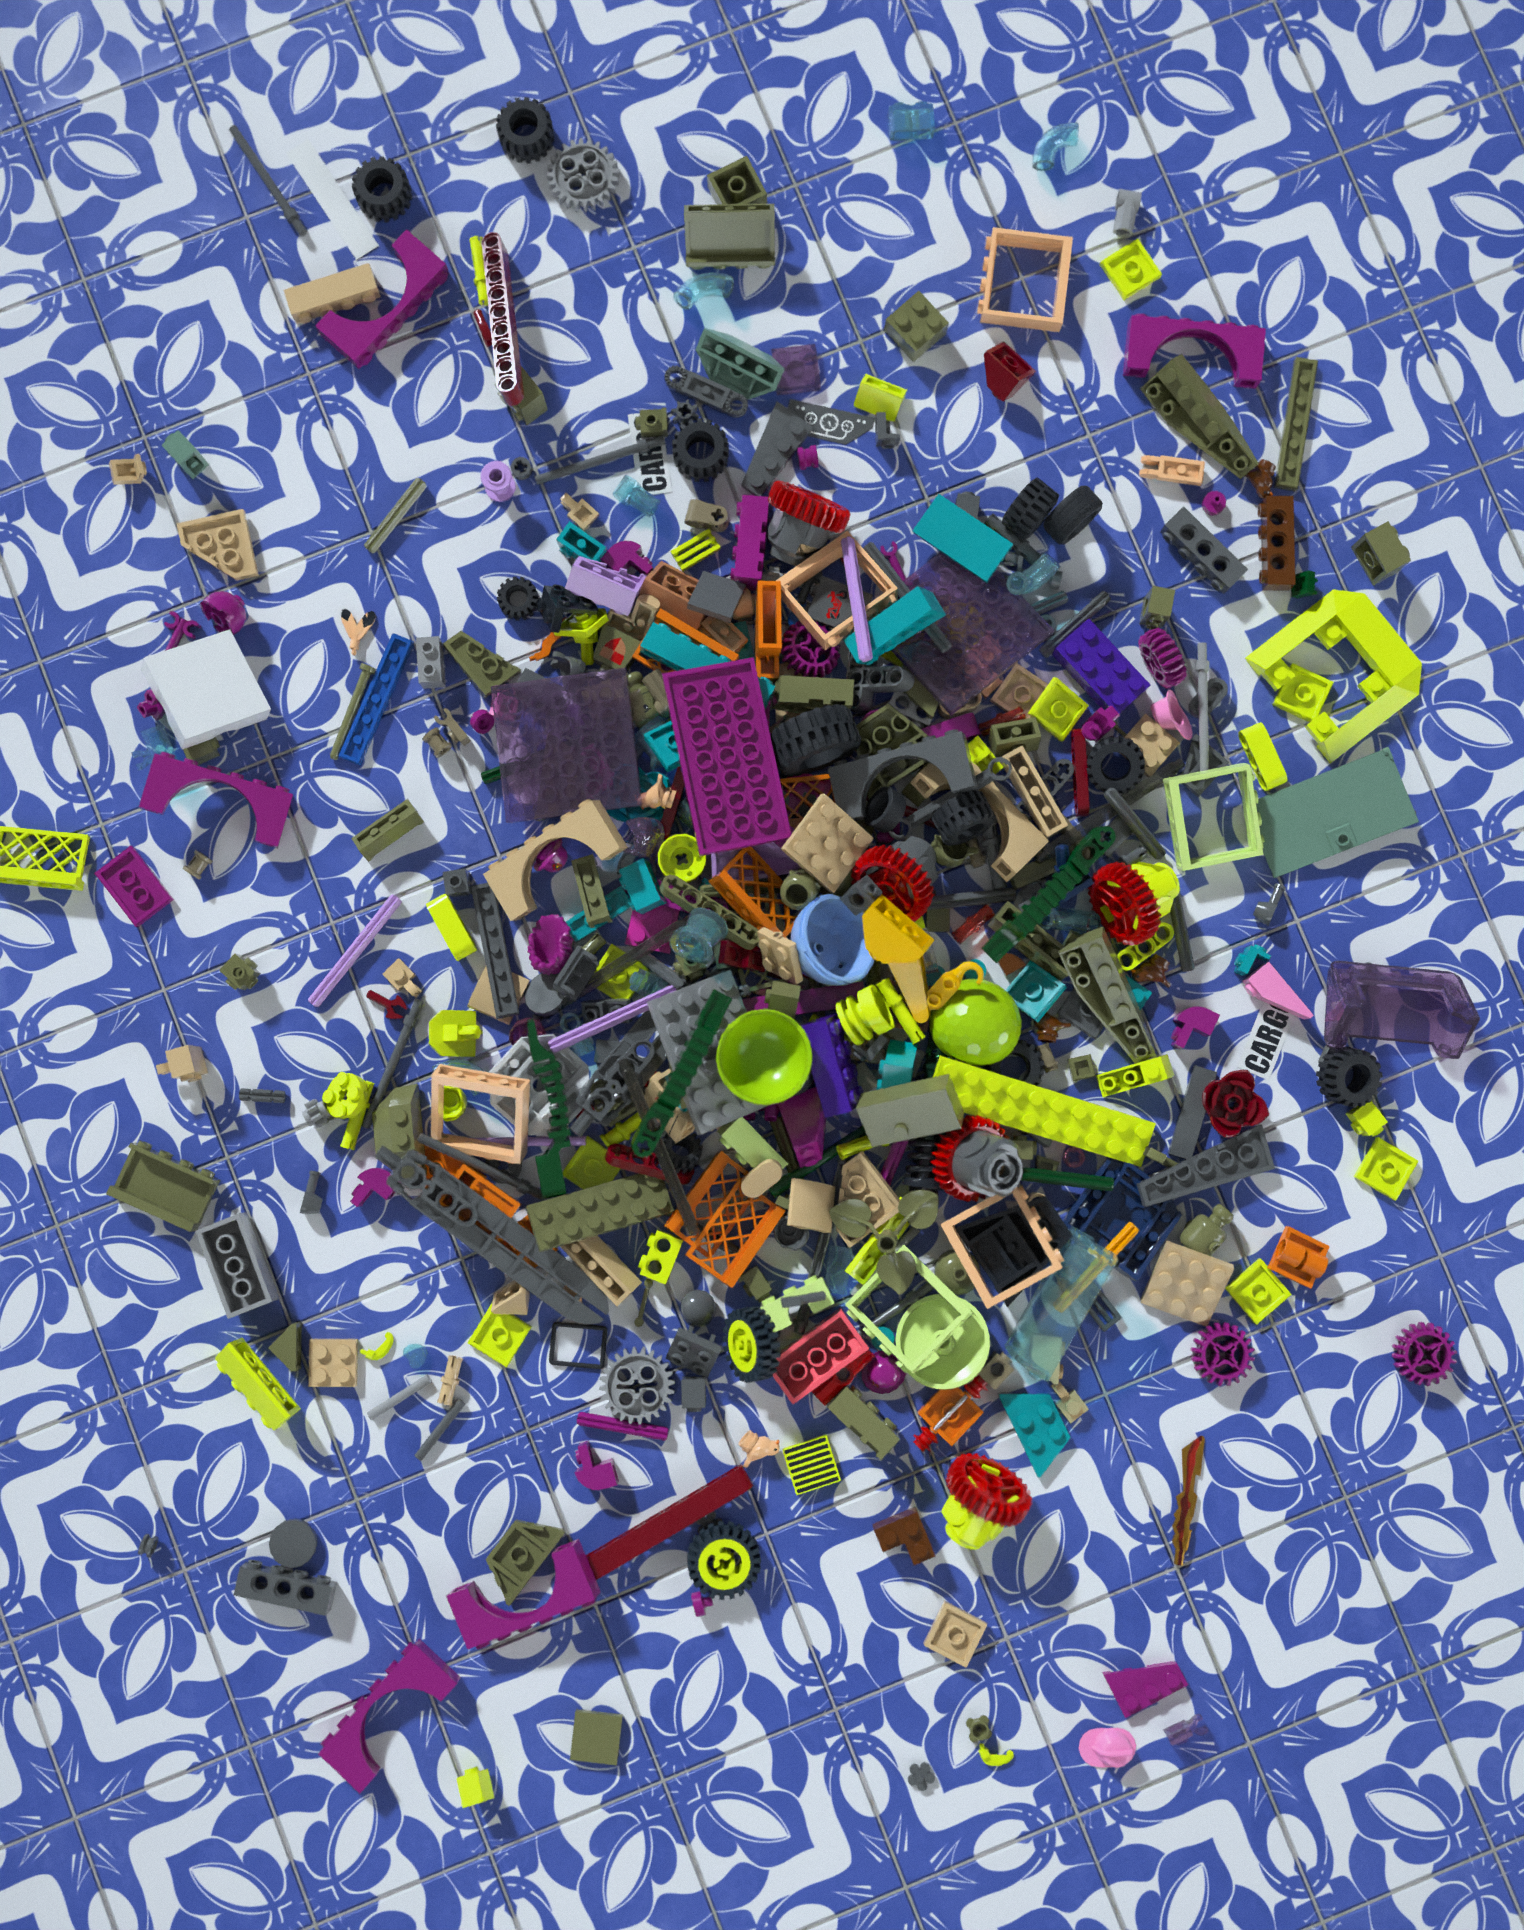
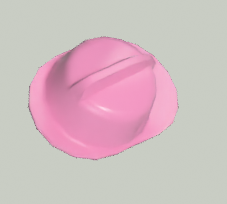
[1150,690,1193,740]
[1079,1728,1136,1768]

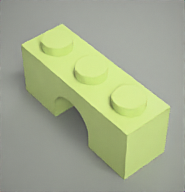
[760,1275,835,1332]

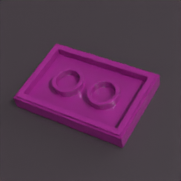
[95,845,174,927]

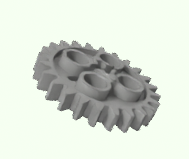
[547,138,619,212]
[599,1346,675,1424]

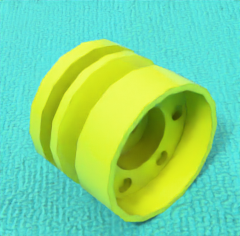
[658,834,706,883]
[836,984,894,1046]

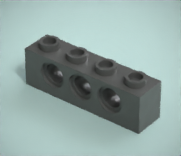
[1160,506,1248,594]
[233,1560,337,1616]

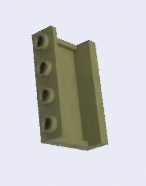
[684,203,775,270]
[106,1140,220,1232]

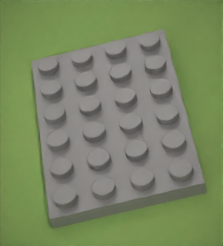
[647,970,769,1135]

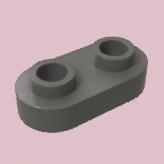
[1188,678,1228,719]

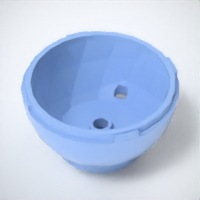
[790,894,874,986]

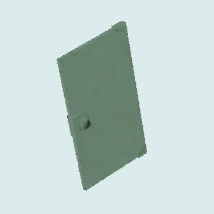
[1256,747,1419,878]

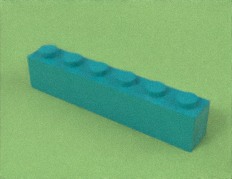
[640,622,776,709]

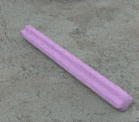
[841,536,873,662]
[308,894,402,1007]
[548,985,676,1053]

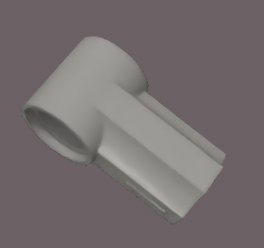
[1113,189,1142,238]

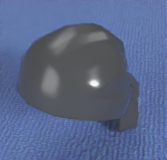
[551,651,588,692]

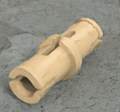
[437,1355,463,1405]

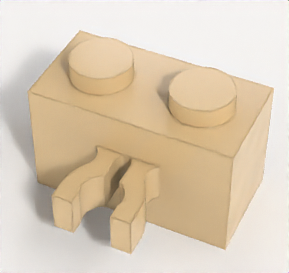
[156,1045,208,1082]

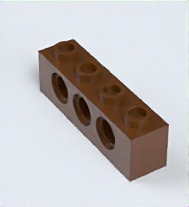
[1257,496,1295,591]

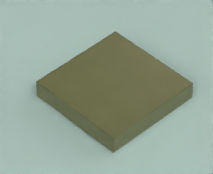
[570,1709,623,1765]

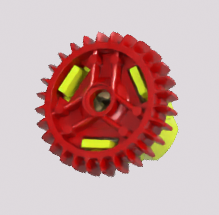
[1087,862,1180,946]
[941,1453,1032,1550]

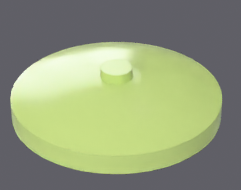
[896,1294,990,1390]

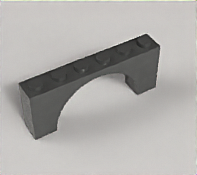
[828,729,978,821]

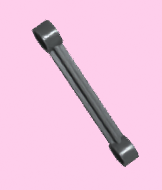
[889,757,1012,840]

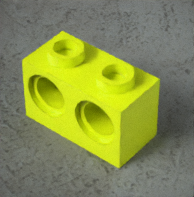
[638,1229,684,1285]

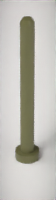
[330,663,376,760]

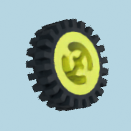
[722,1306,780,1383]
[687,1521,761,1600]

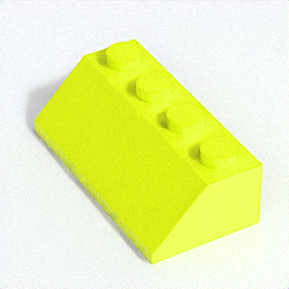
[214,1337,301,1431]

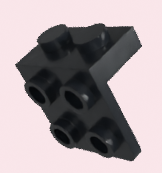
[537,584,598,633]

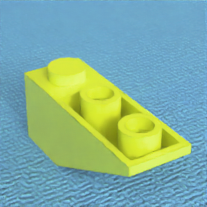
[1096,1054,1175,1097]

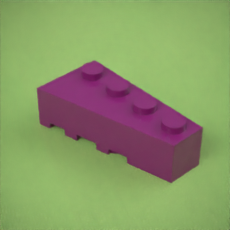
[730,495,769,591]

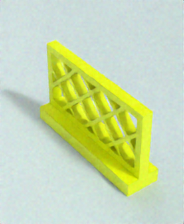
[0,826,90,891]

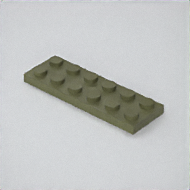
[526,1168,674,1252]

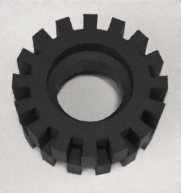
[497,576,539,621]
[658,1133,703,1173]

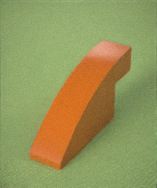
[755,581,782,683]

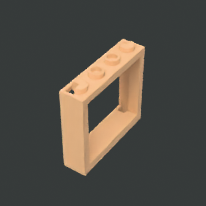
[977,227,1073,332]
[776,531,898,650]
[431,1064,530,1164]
[940,1186,1064,1309]

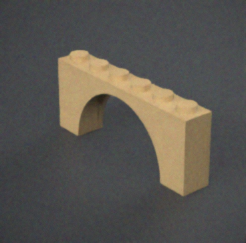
[911,762,1049,882]
[483,799,628,921]

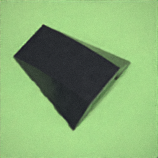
[955,1196,1073,1308]

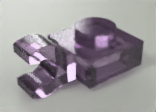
[1163,1714,1209,1746]

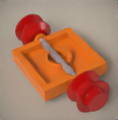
[913,1374,988,1452]

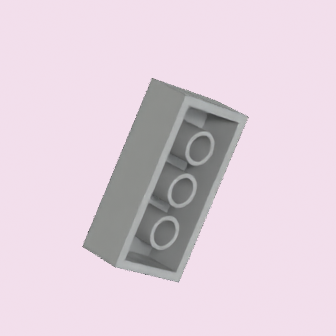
[195,1212,279,1319]

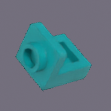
[1234,945,1271,976]

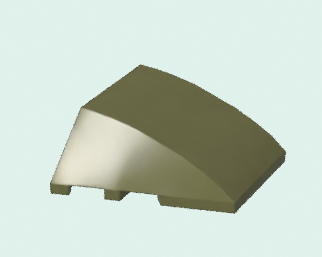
[856,703,929,799]

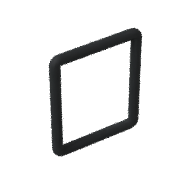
[549,1322,607,1369]

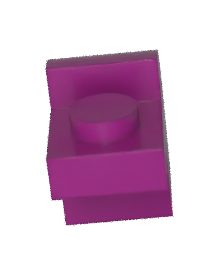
[601,541,653,576]
[1171,1006,1220,1049]
[350,1168,402,1207]
[575,1440,619,1490]

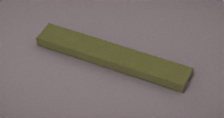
[1274,357,1318,492]

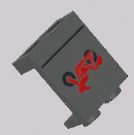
[804,576,873,636]

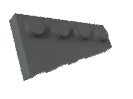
[741,401,813,496]

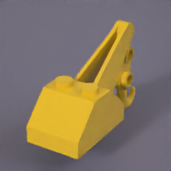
[862,894,984,1023]

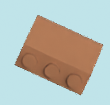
[638,561,708,630]

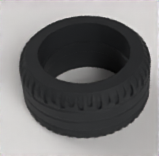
[1043,486,1103,544]

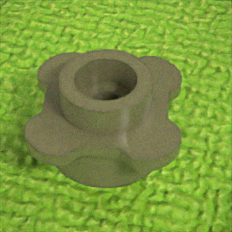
[966,1715,992,1742]

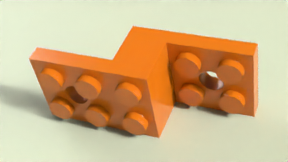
[424,1145,522,1240]

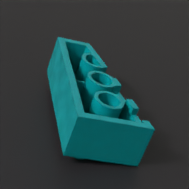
[844,586,946,665]

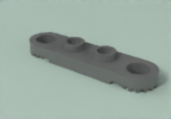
[664,365,748,418]

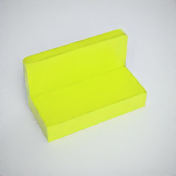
[853,374,907,422]

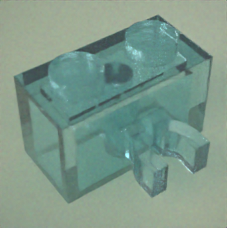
[131,724,178,770]

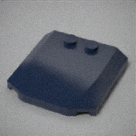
[1063,1159,1182,1281]

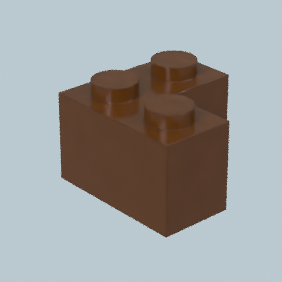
[872,1506,936,1566]

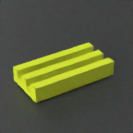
[671,529,721,572]

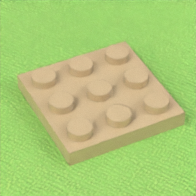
[781,794,874,893]
[1140,1241,1234,1326]

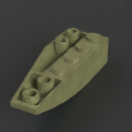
[1140,354,1259,479]
[1058,927,1157,1063]

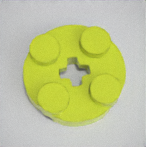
[322,1072,367,1120]

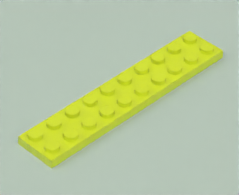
[933,1055,1156,1167]

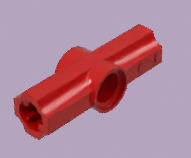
[811,1349,875,1405]

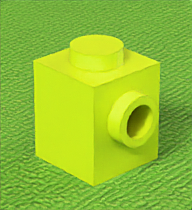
[1346,1101,1388,1137]
[456,1766,494,1808]

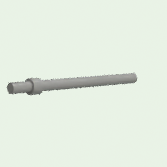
[1195,643,1210,779]

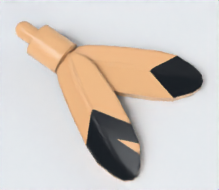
[341,609,376,655]

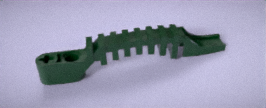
[981,826,1116,963]
[631,989,733,1158]
[527,1019,571,1200]

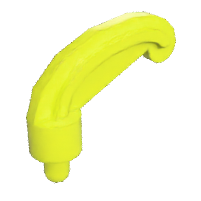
[360,1332,394,1360]
[979,1743,1014,1766]

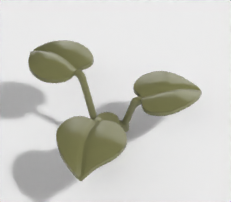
[829,1190,939,1295]

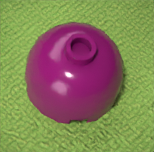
[200,591,246,635]

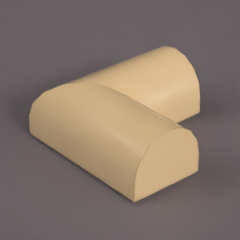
[605,594,660,642]

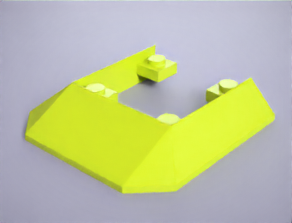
[1245,590,1422,764]

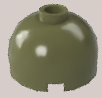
[934,1249,981,1296]

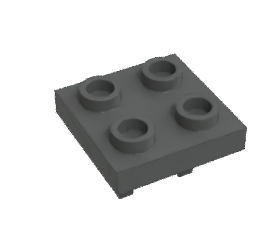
[665,1324,722,1378]

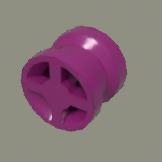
[797,445,819,470]

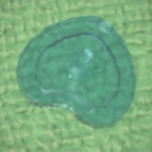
[403,1344,427,1368]

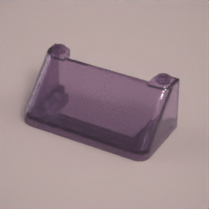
[1324,961,1480,1059]

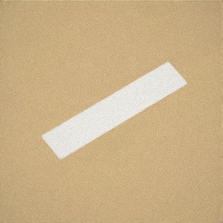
[286,139,379,260]

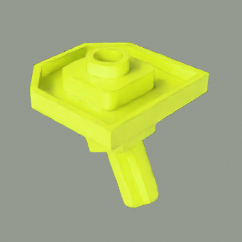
[554,608,609,665]
[429,1010,483,1057]

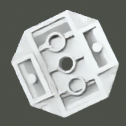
[489,1034,590,1135]

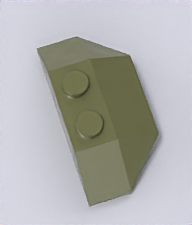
[372,1084,427,1178]

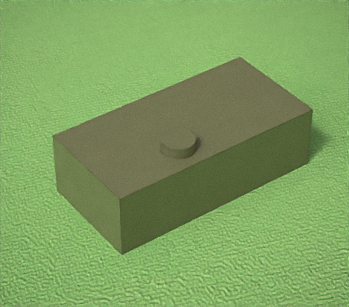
[856,1074,964,1147]

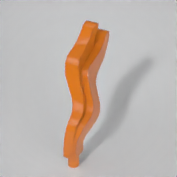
[529,617,568,661]

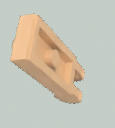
[1139,455,1205,486]

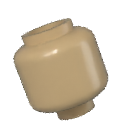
[733,588,757,620]

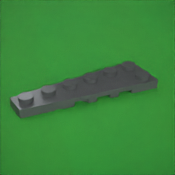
[1137,1125,1275,1207]

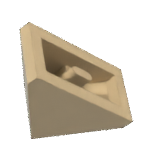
[491,1280,530,1315]

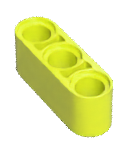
[1238,722,1287,791]
[426,893,478,961]
[1116,922,1174,972]

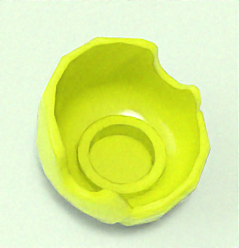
[443,1086,467,1122]

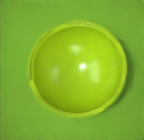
[929,979,1022,1065]
[716,1009,812,1105]

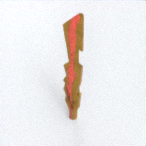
[1172,1436,1205,1566]

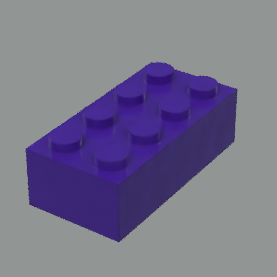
[1051,619,1151,714]
[801,1014,864,1118]

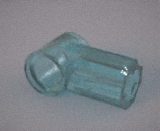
[612,475,660,518]
[560,1012,595,1057]

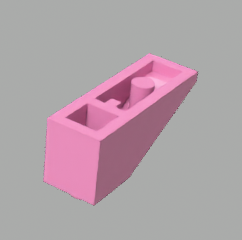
[1243,962,1314,1020]

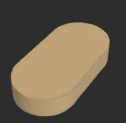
[741,1159,782,1198]

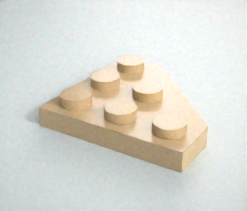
[177,509,259,581]
[836,1151,900,1248]

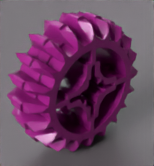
[780,621,841,678]
[1138,627,1187,689]
[1190,1322,1255,1386]
[1391,1322,1457,1386]

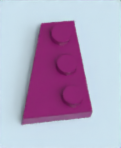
[1102,1661,1188,1718]

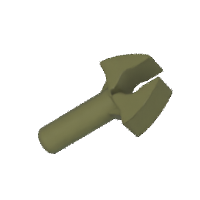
[1143,1146,1178,1168]

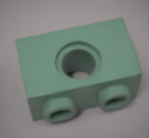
[162,430,209,479]

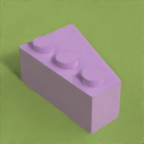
[565,556,647,616]

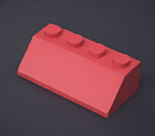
[773,1308,869,1404]

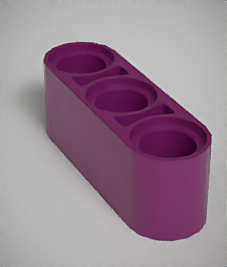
[921,713,981,741]

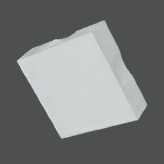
[141,630,271,749]

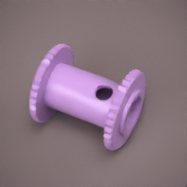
[480,461,516,502]

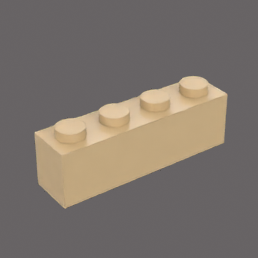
[283,263,381,324]
[1000,746,1068,839]
[560,1235,642,1306]

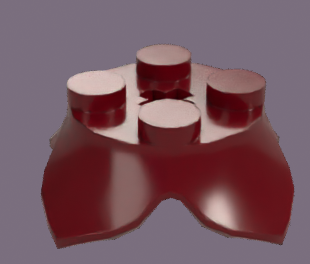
[1202,1069,1269,1138]

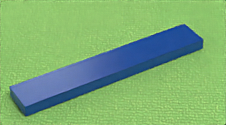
[338,633,415,766]

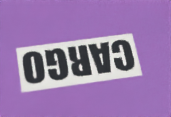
[628,413,672,496]
[1237,1001,1295,1080]

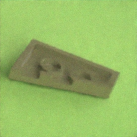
[443,631,521,698]

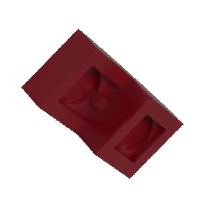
[718,940,765,972]

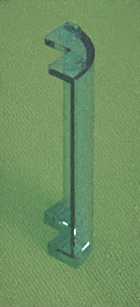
[1005,1226,1118,1382]

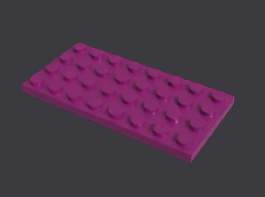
[662,657,791,856]

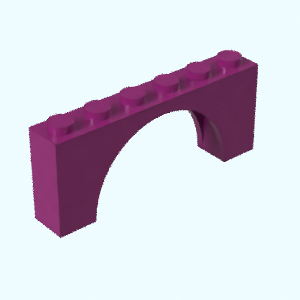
[315,229,450,369]
[1123,313,1266,389]
[139,751,293,848]
[446,1539,601,1650]
[318,1639,461,1793]

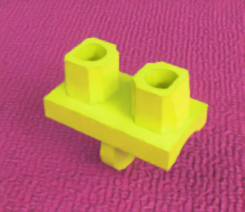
[968,736,1004,774]

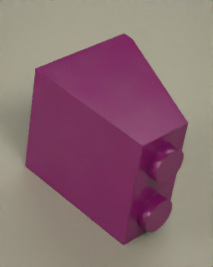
[778,1087,827,1168]

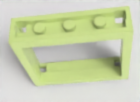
[1163,763,1265,871]
[845,1245,973,1374]

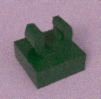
[1291,570,1318,599]

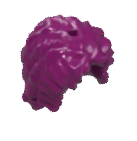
[527,914,573,975]

